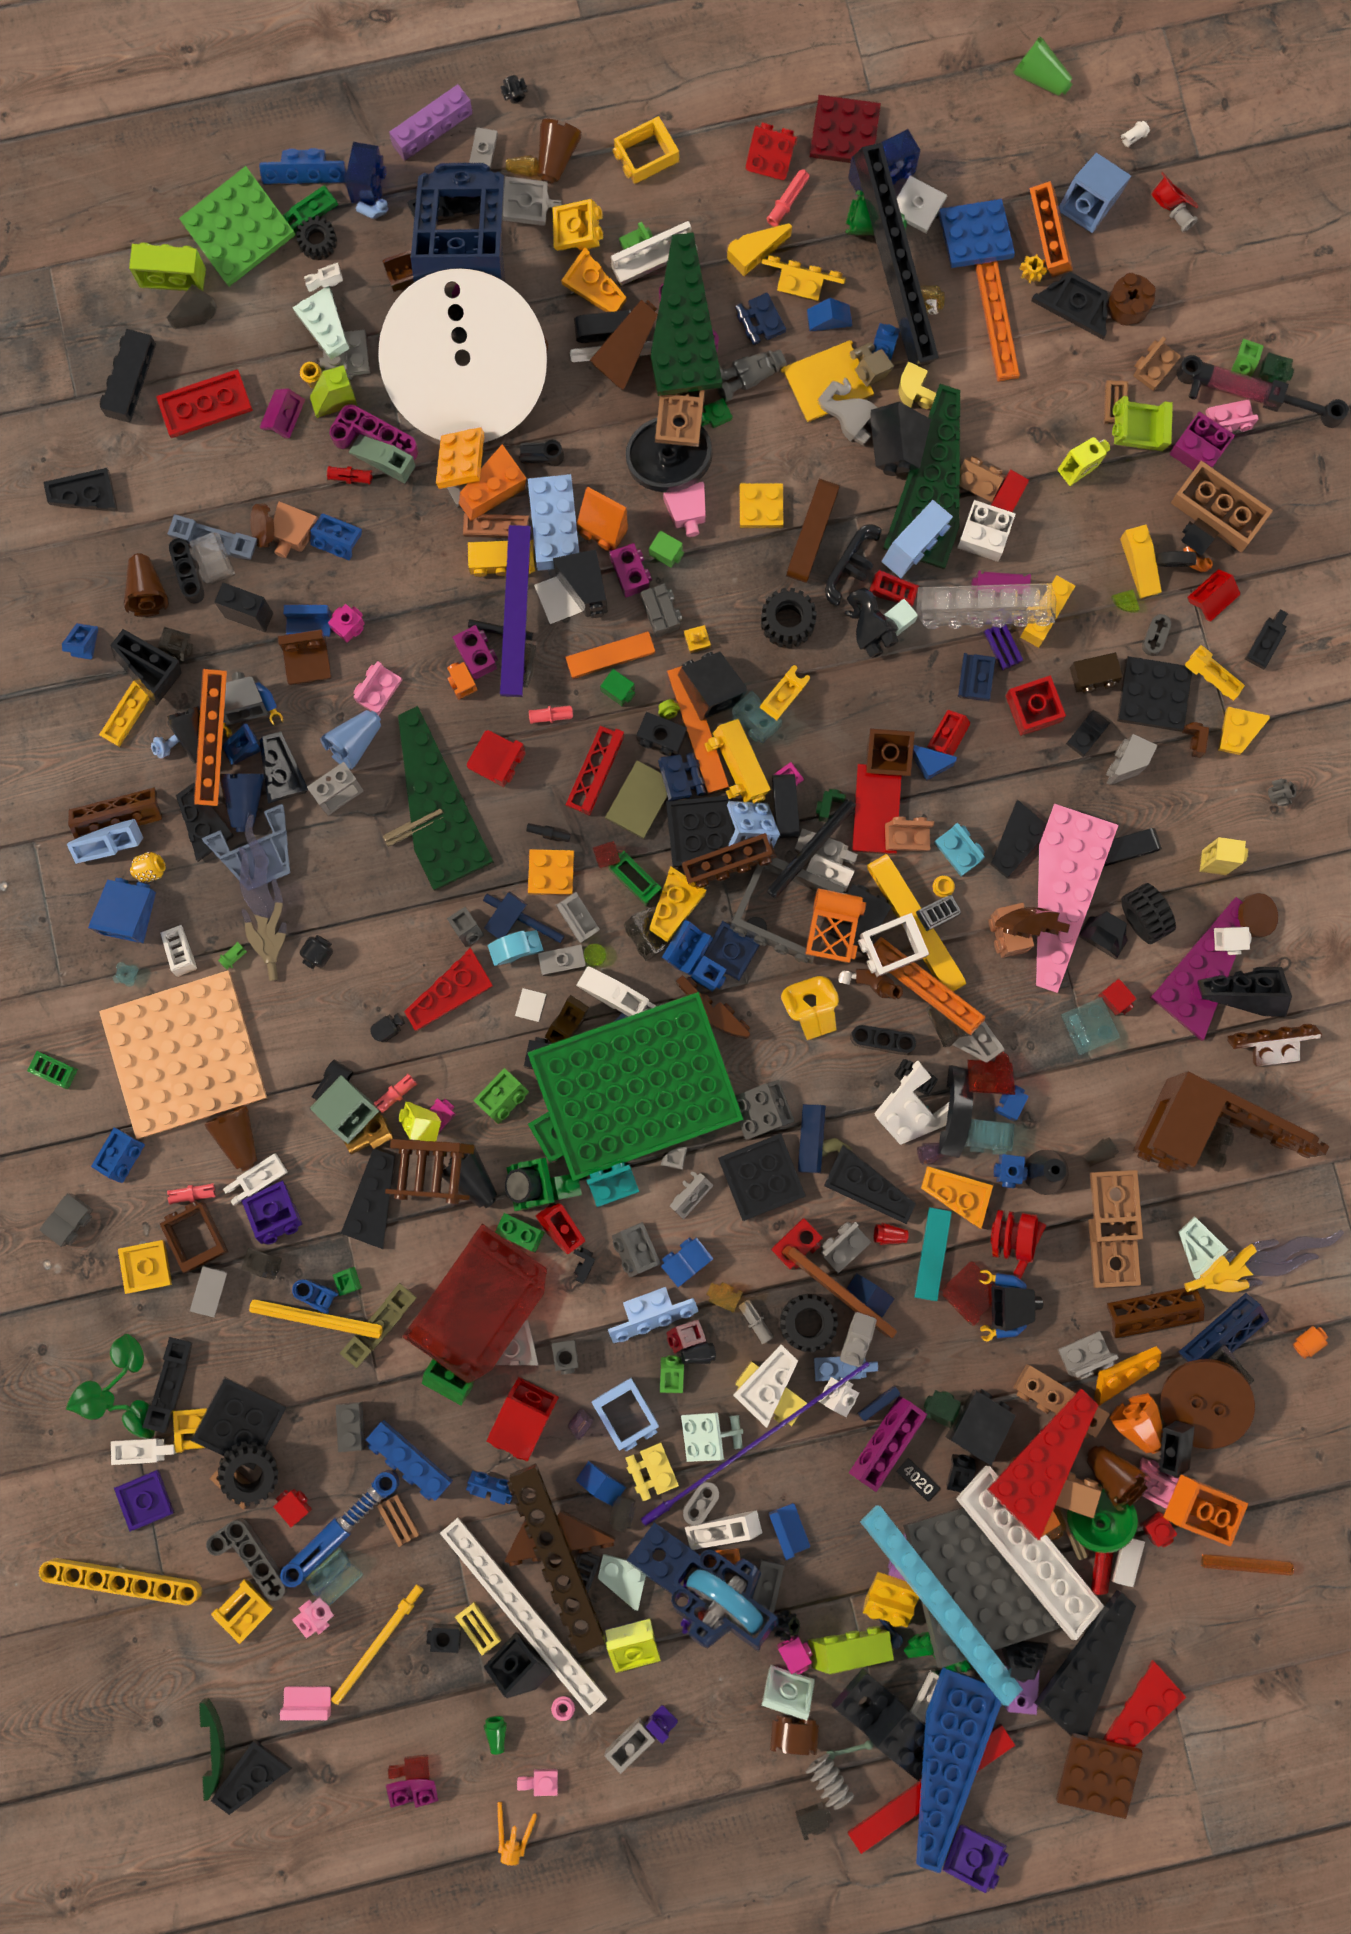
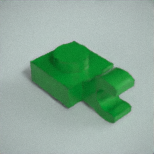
[701,398,733,428]

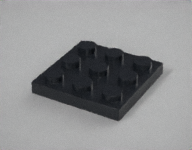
[1117,656,1192,732]
[666,795,735,868]
[718,1133,806,1221]
[191,1376,287,1470]

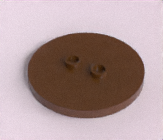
[1160,1359,1255,1449]

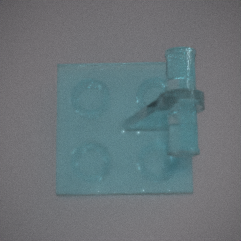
[1061,997,1120,1055]

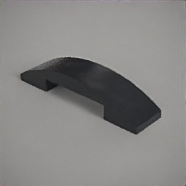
[938,1065,973,1158]
[142,1337,192,1433]

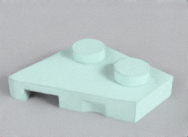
[1178,1216,1229,1279]

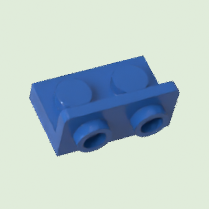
[310,513,362,560]
[91,1127,145,1183]

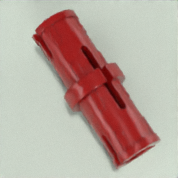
[327,466,372,484]

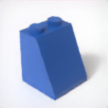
[88,878,156,944]

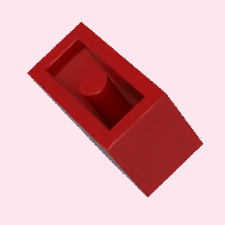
[535,1203,586,1255]

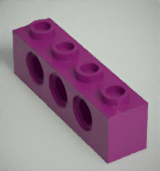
[849,1396,928,1492]

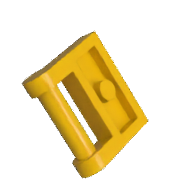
[173,1408,207,1453]
[211,1579,274,1644]

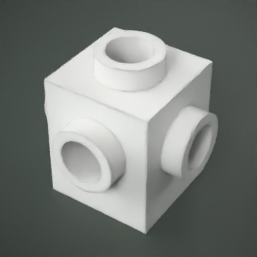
[819,1377,859,1417]

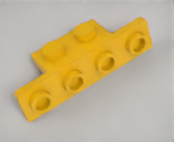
[762,255,846,300]

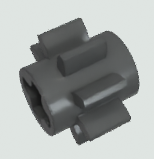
[1268,778,1296,806]

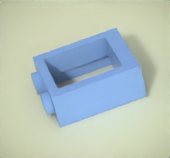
[592,1377,659,1451]

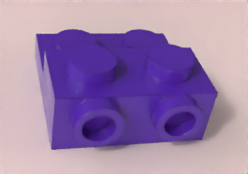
[242,1180,303,1245]
[943,1824,1009,1893]

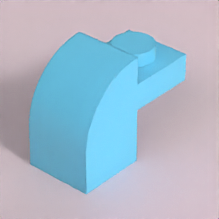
[487,930,544,966]

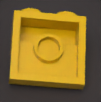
[553,199,603,251]
[863,1572,919,1628]

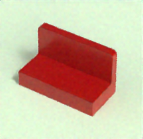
[1187,569,1241,622]

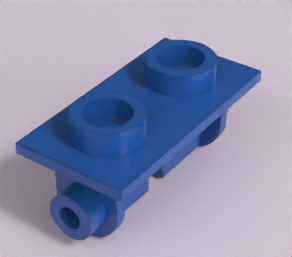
[466,1471,513,1505]

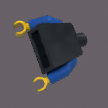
[979,1270,1044,1342]

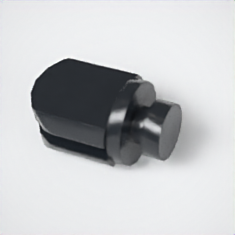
[370,1013,405,1042]

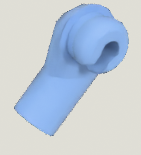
[356,199,388,219]

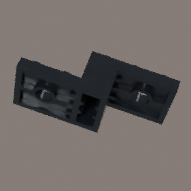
[831,1668,925,1782]

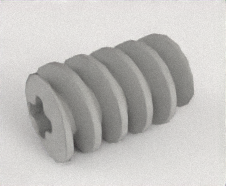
[805,1754,854,1810]

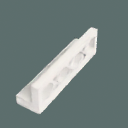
[611,221,698,286]

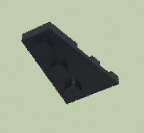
[43,468,118,511]
[259,732,308,803]
[176,782,234,862]
[991,800,1047,878]
[1002,1641,1048,1681]
[211,1740,292,1815]

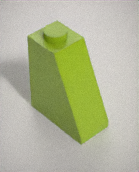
[310,365,358,418]

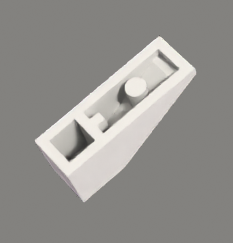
[685,1510,762,1550]

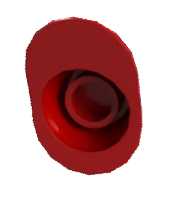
[1152,172,1198,210]

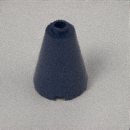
[220,774,264,832]

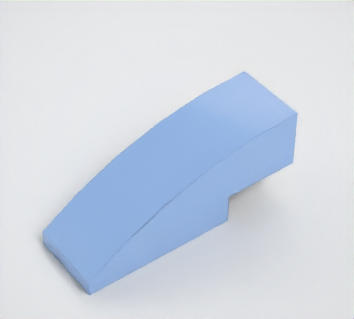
[67,819,143,864]

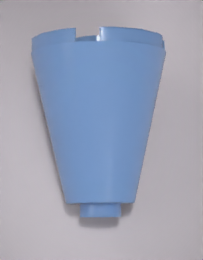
[320,710,381,770]

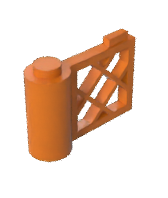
[805,888,866,963]

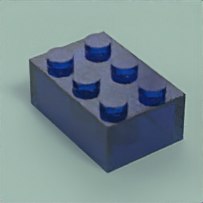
[848,129,921,196]

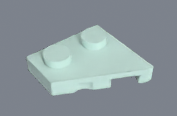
[598,1554,646,1611]

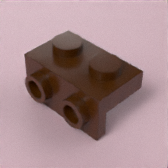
[383,250,414,292]

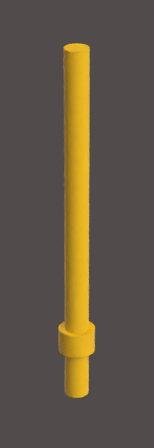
[331,1584,424,1705]

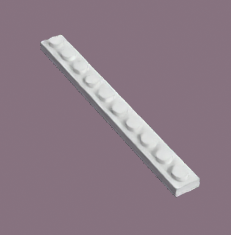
[440,1517,608,1715]

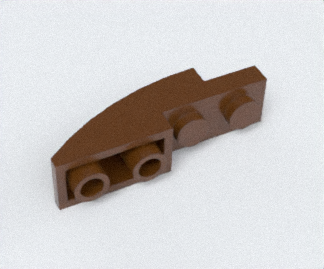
[995,907,1070,938]
[676,975,751,1039]

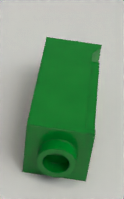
[608,851,662,907]

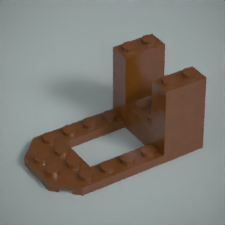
[1133,1071,1329,1173]

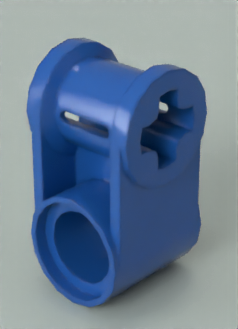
[292,1279,339,1314]

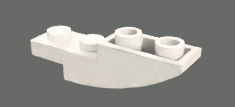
[576,966,656,1016]

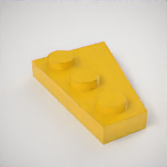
[649,866,707,942]

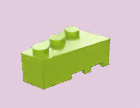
[808,1626,894,1674]

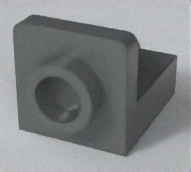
[447,907,484,947]

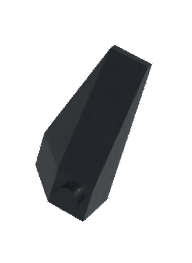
[1197,967,1292,1017]

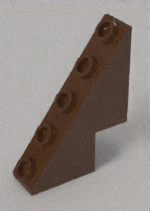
[504,1510,615,1566]

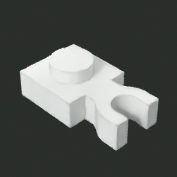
[304,262,343,292]

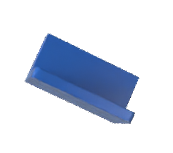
[283,605,331,637]
[768,1503,810,1560]

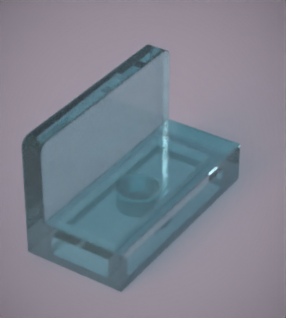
[305,1548,363,1606]

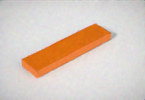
[565,631,655,679]

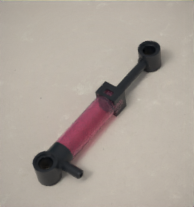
[1177,355,1349,428]

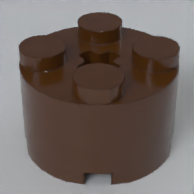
[1107,273,1156,326]
[770,1715,819,1755]

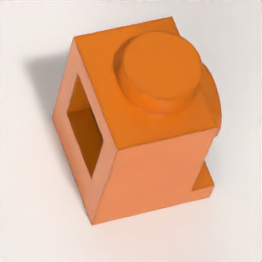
[447,662,477,700]

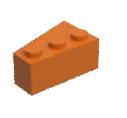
[459,444,527,521]

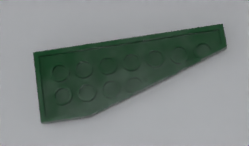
[651,232,723,396]
[883,384,960,570]
[398,706,494,891]

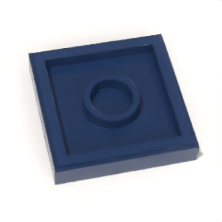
[703,921,760,981]

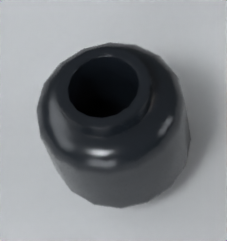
[299,935,333,969]

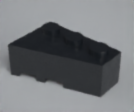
[110,629,182,706]

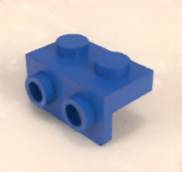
[661,920,713,975]

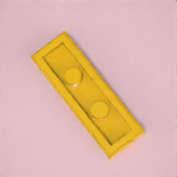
[99,680,150,747]

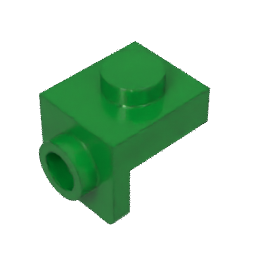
[550,1174,582,1201]

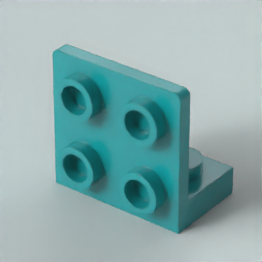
[586,1162,639,1207]

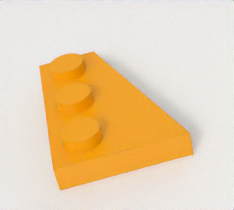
[561,247,627,312]
[921,1166,993,1229]
[1094,1346,1162,1406]

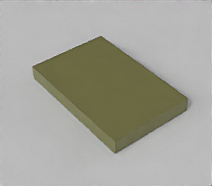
[605,761,668,839]

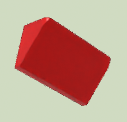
[927,710,971,756]
[1091,1552,1114,1595]

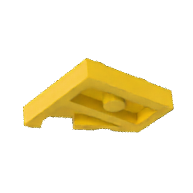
[1218,707,1270,755]

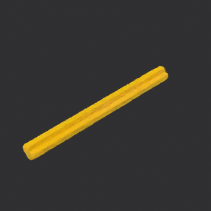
[250,1299,383,1339]

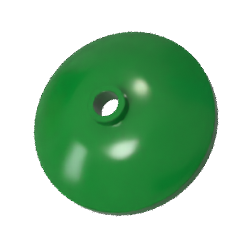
[1067,1485,1138,1553]

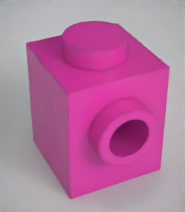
[777,1634,813,1675]

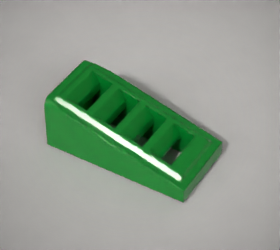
[27,1051,78,1089]

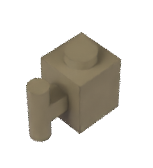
[850,342,894,387]

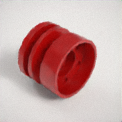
[991,1210,1038,1262]

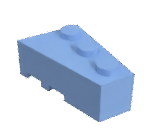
[881,500,953,578]

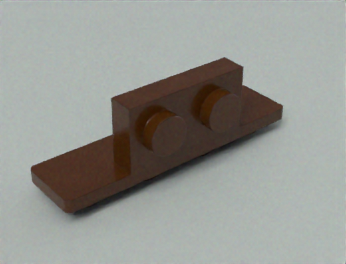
[1227,1024,1322,1066]

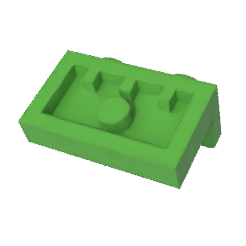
[473,1068,529,1124]

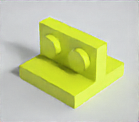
[605,1619,661,1673]

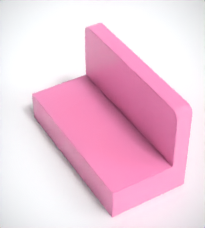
[280,1686,331,1720]

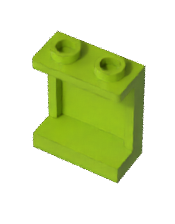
[1112,396,1173,451]

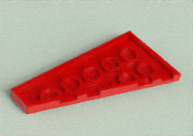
[987,1388,1098,1541]

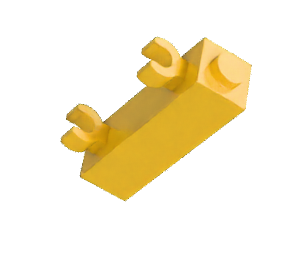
[704,719,771,804]

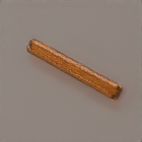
[1201,1554,1294,1576]

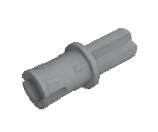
[739,1300,774,1344]

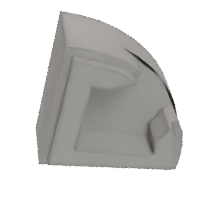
[661,1147,687,1170]

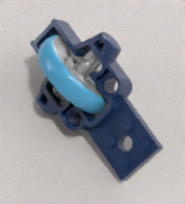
[627,1522,778,1652]

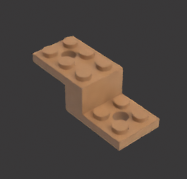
[655,390,705,447]
[1088,1170,1143,1288]

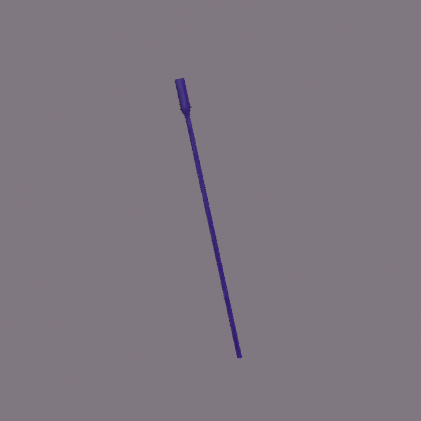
[641,1361,870,1526]

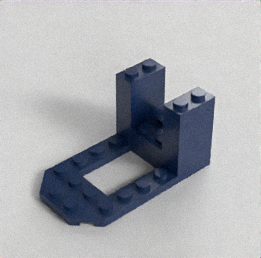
[411,163,505,283]

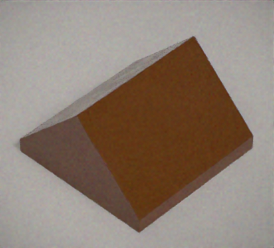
[866,728,915,776]

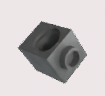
[552,1339,579,1375]

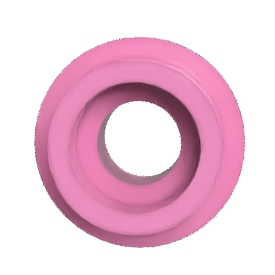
[551,1696,575,1721]

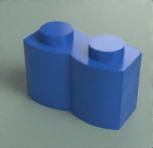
[661,1237,713,1288]

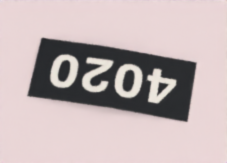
[896,1458,940,1502]

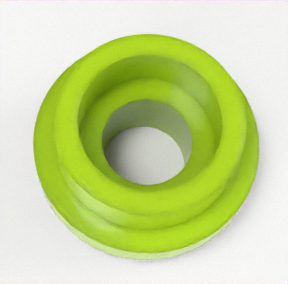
[658,699,680,719]

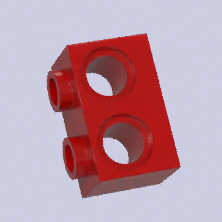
[770,1218,823,1270]

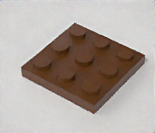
[1056,1733,1143,1819]

